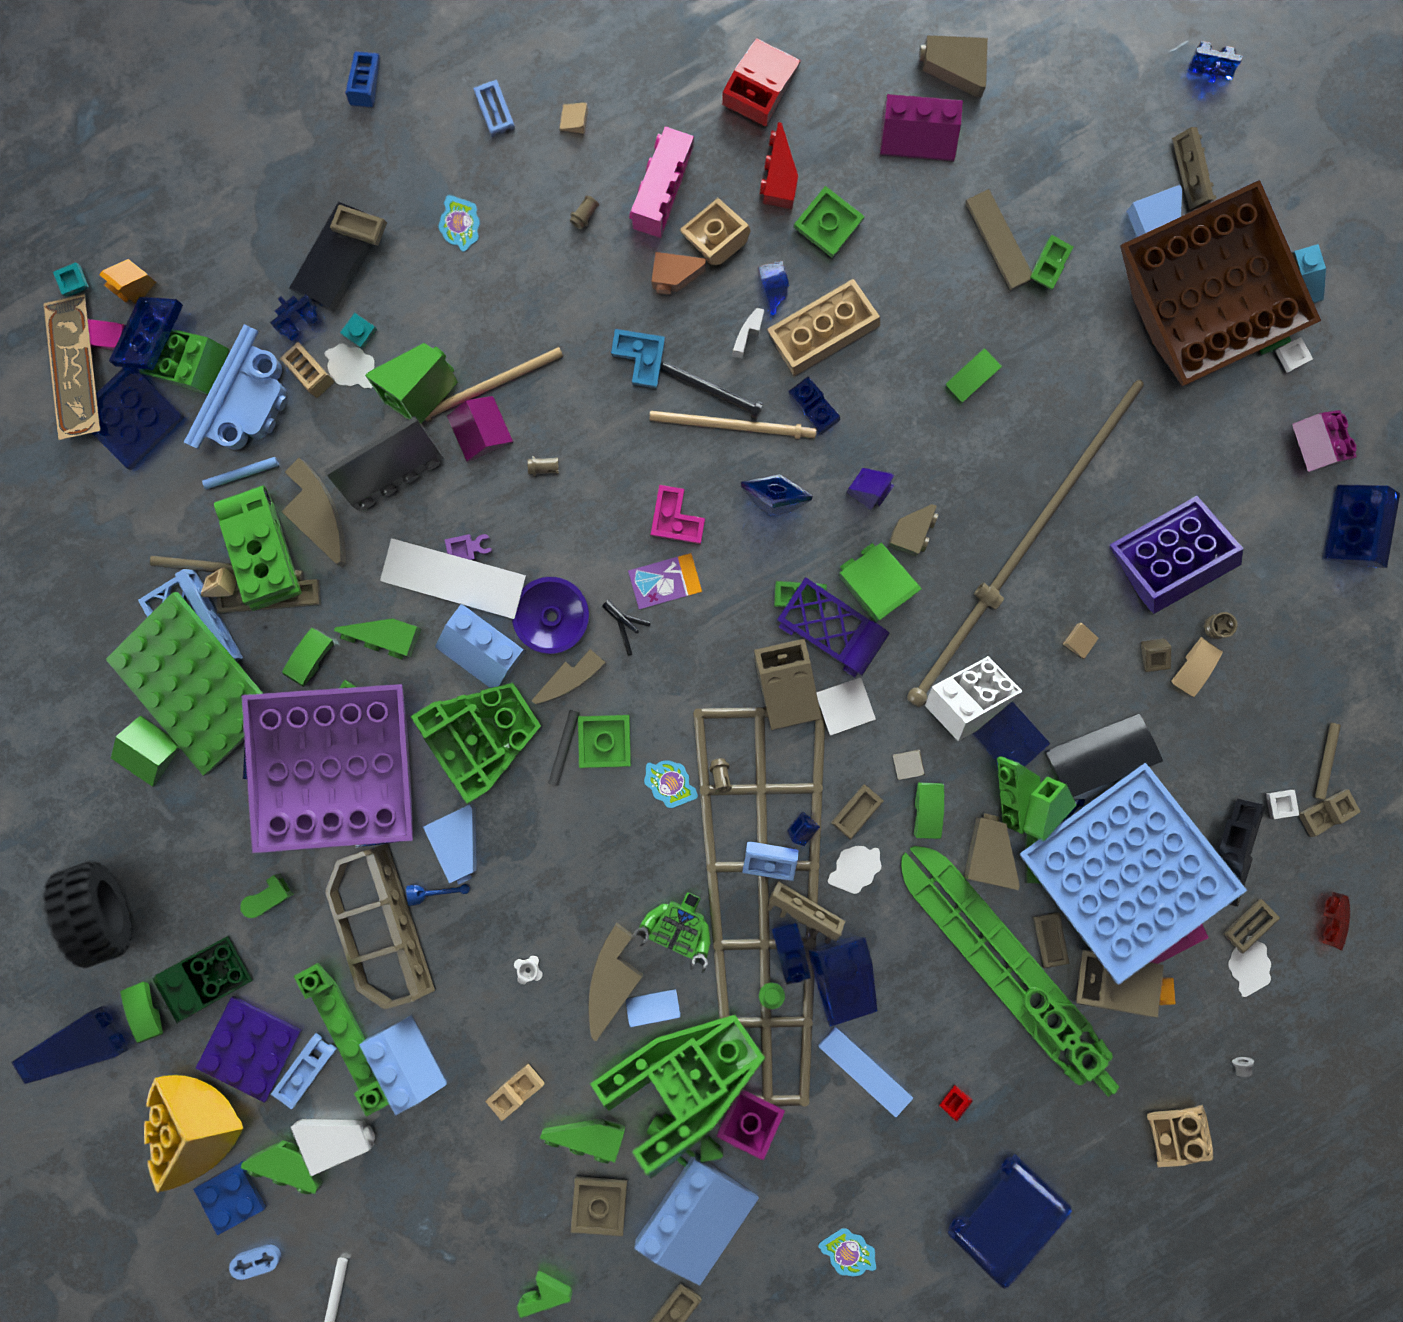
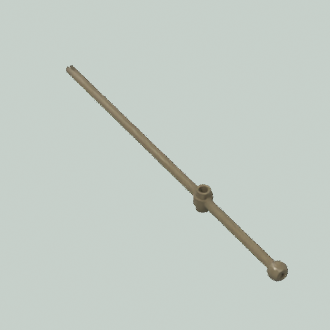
[907,380,1144,707]

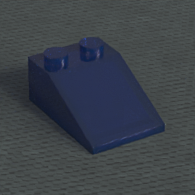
[808,936,878,1027]

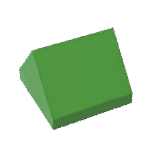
[701,1134,723,1162]

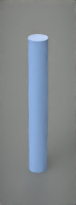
[202,457,279,490]

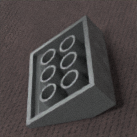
[324,416,444,510]

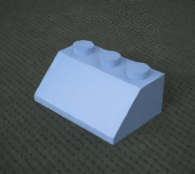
[435,604,527,688]
[360,1015,447,1115]

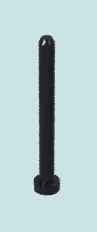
[660,362,764,420]

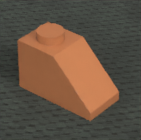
[651,252,706,294]

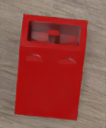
[722,38,801,127]

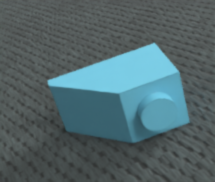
[1292,244,1326,303]

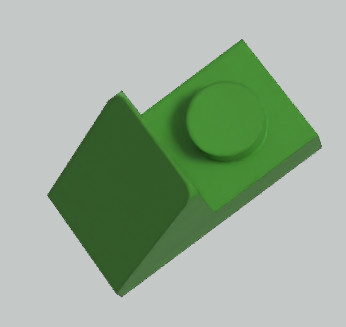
[517,1271,573,1318]

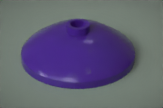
[512,577,589,654]

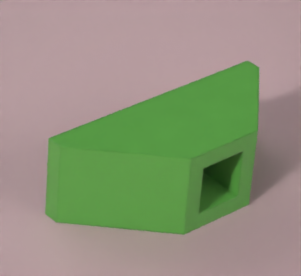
[997,756,1041,834]
[241,1140,323,1195]

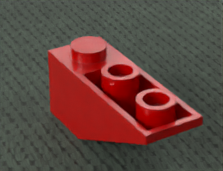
[759,122,798,209]

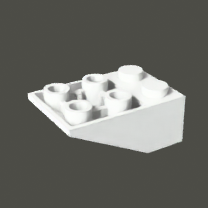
[925,657,1022,741]

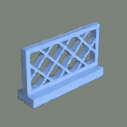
[138,569,243,662]

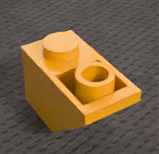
[99,259,156,305]

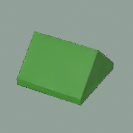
[111,716,180,787]

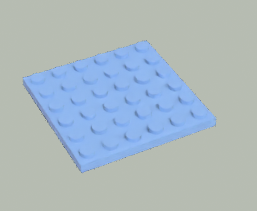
[1019,763,1247,984]

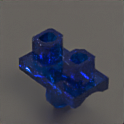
[1188,41,1242,84]
[270,295,320,341]

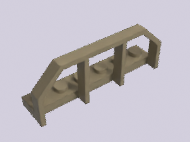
[325,843,435,1010]

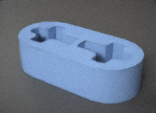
[229,1244,281,1280]

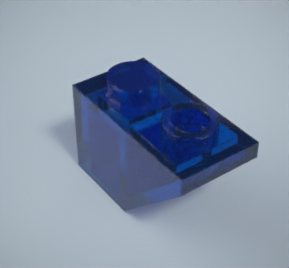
[772,923,811,985]

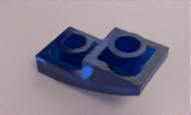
[788,376,841,435]

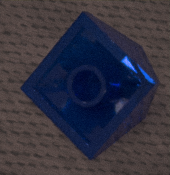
[741,474,813,516]

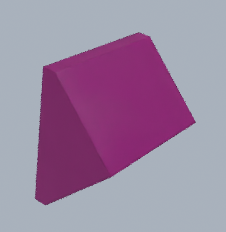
[447,396,514,463]

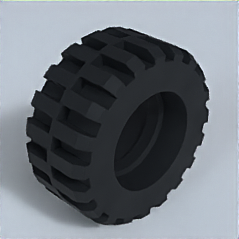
[43,861,132,968]

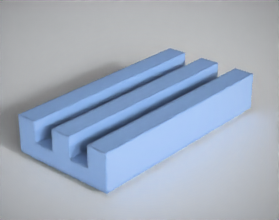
[473,79,515,137]

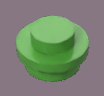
[759,982,785,1009]

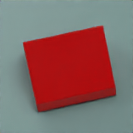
[939,1085,973,1122]

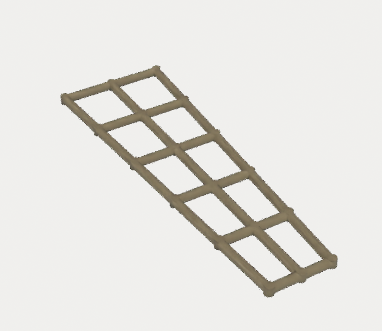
[693,706,825,1107]

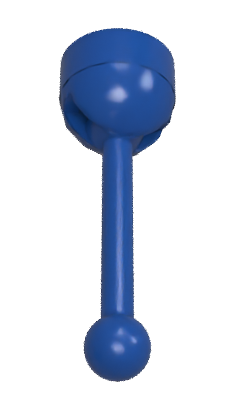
[406,884,470,906]

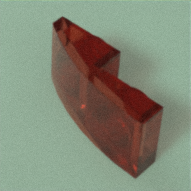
[1323,892,1350,951]

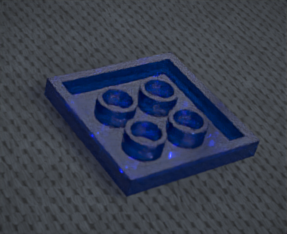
[92,362,185,470]

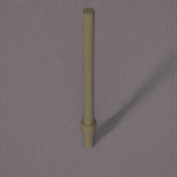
[150,556,303,581]

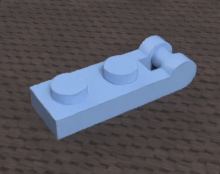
[271,1033,337,1110]

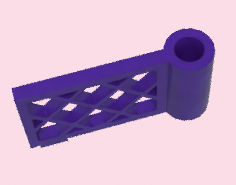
[777,577,890,678]

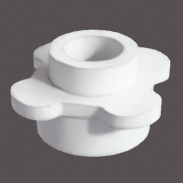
[514,955,543,984]

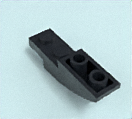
[1218,798,1265,907]

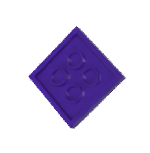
[196,996,302,1103]

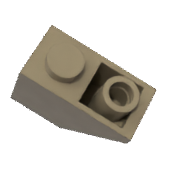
[888,504,938,557]

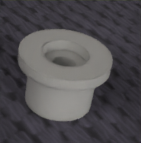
[1232,1057,1254,1077]

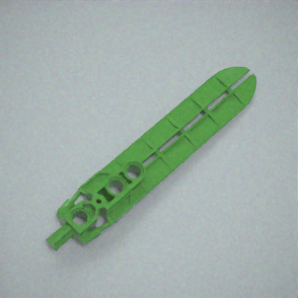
[901,846,1120,1097]

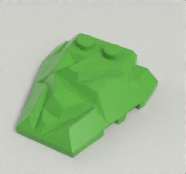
[410,683,541,804]

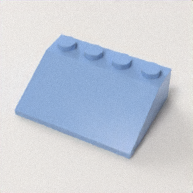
[635,1152,759,1285]

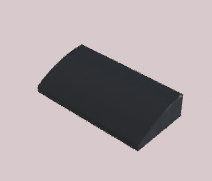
[289,202,373,313]
[1044,714,1163,797]

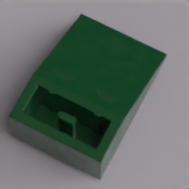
[152,936,252,1024]

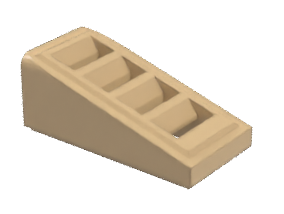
[280,342,334,398]

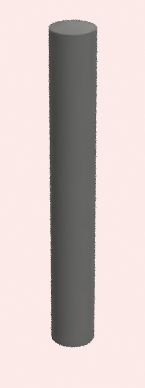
[548,710,580,786]

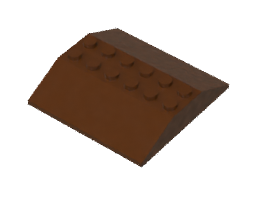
[1120,180,1321,386]

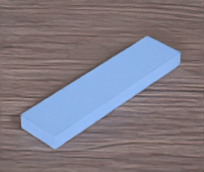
[818,1026,913,1117]

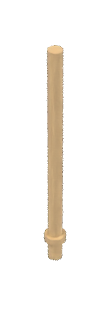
[425,347,563,422]
[649,411,816,439]

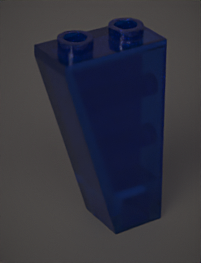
[11,1006,128,1084]

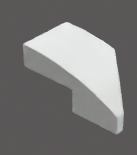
[733,308,764,359]

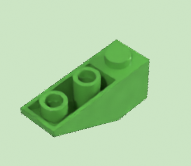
[334,618,421,660]
[540,1118,626,1164]

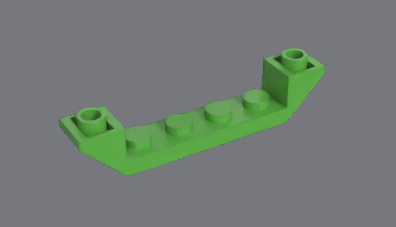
[294,963,389,1117]

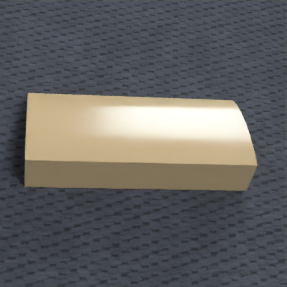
[767,279,880,376]

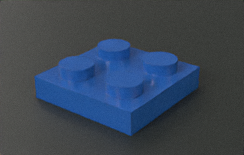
[193,1161,266,1236]

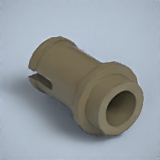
[570,195,599,229]
[527,456,559,477]
[709,758,732,793]

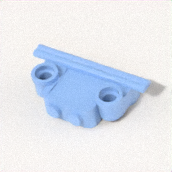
[184,324,287,450]

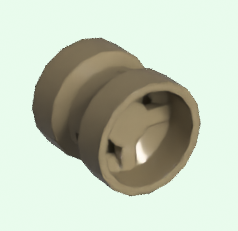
[1204,612,1238,639]

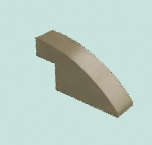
[282,458,346,567]
[588,923,643,1041]

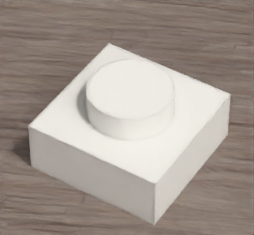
[1275,337,1313,373]
[1266,790,1299,819]

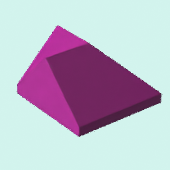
[716,1090,785,1160]

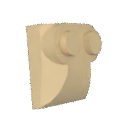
[680,198,751,265]

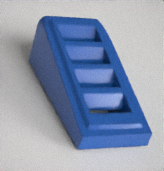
[345,51,380,107]

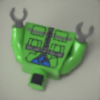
[631,892,711,973]

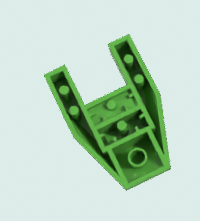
[590,1015,765,1178]

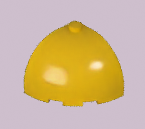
[144,1075,243,1193]

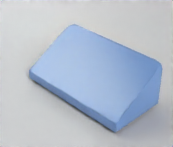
[742,842,798,881]
[626,989,681,1027]

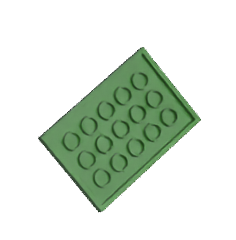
[106,592,263,776]

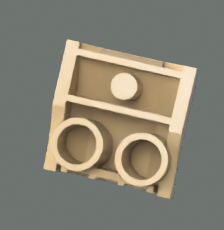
[1147,1105,1213,1167]

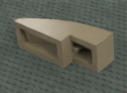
[532,649,607,705]

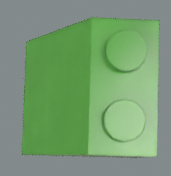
[365,343,458,423]
[838,543,921,623]

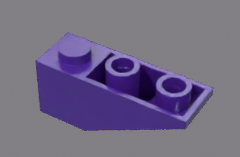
[846,468,894,509]

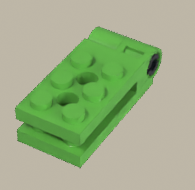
[214,485,302,611]

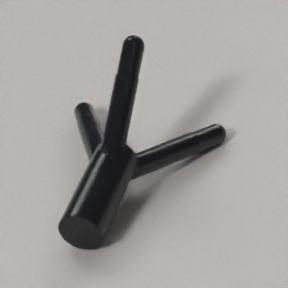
[602,600,651,656]

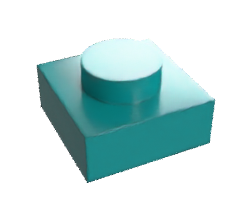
[53,262,89,297]
[340,313,377,350]

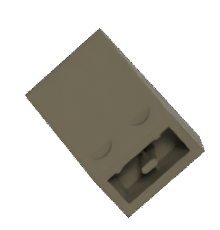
[754,639,822,731]
[1076,950,1164,1018]

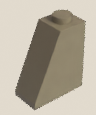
[919,35,988,98]
[964,813,1020,890]

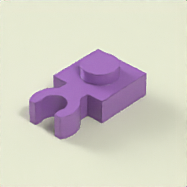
[445,534,492,561]

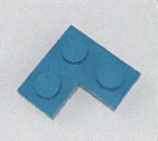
[611,329,665,388]

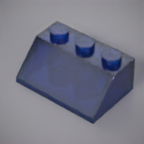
[1324,485,1400,568]

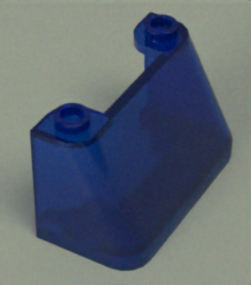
[947,1154,1072,1289]

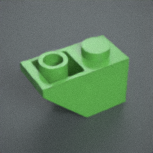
[1023,777,1076,841]

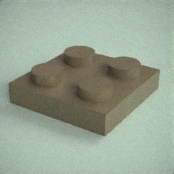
[571,1177,627,1236]

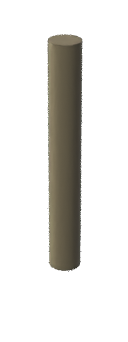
[1315,723,1341,800]

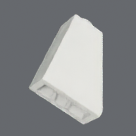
[291,1119,375,1176]

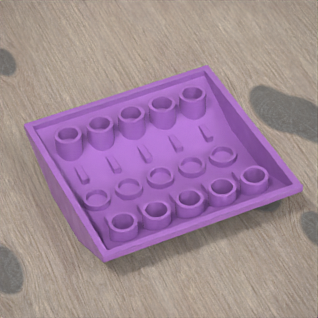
[242,684,413,853]

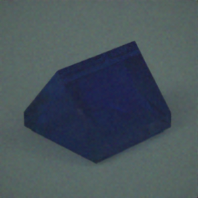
[788,812,820,846]

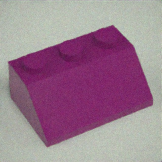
[880,94,963,161]

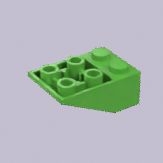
[139,326,230,395]

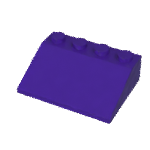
[1110,496,1243,614]

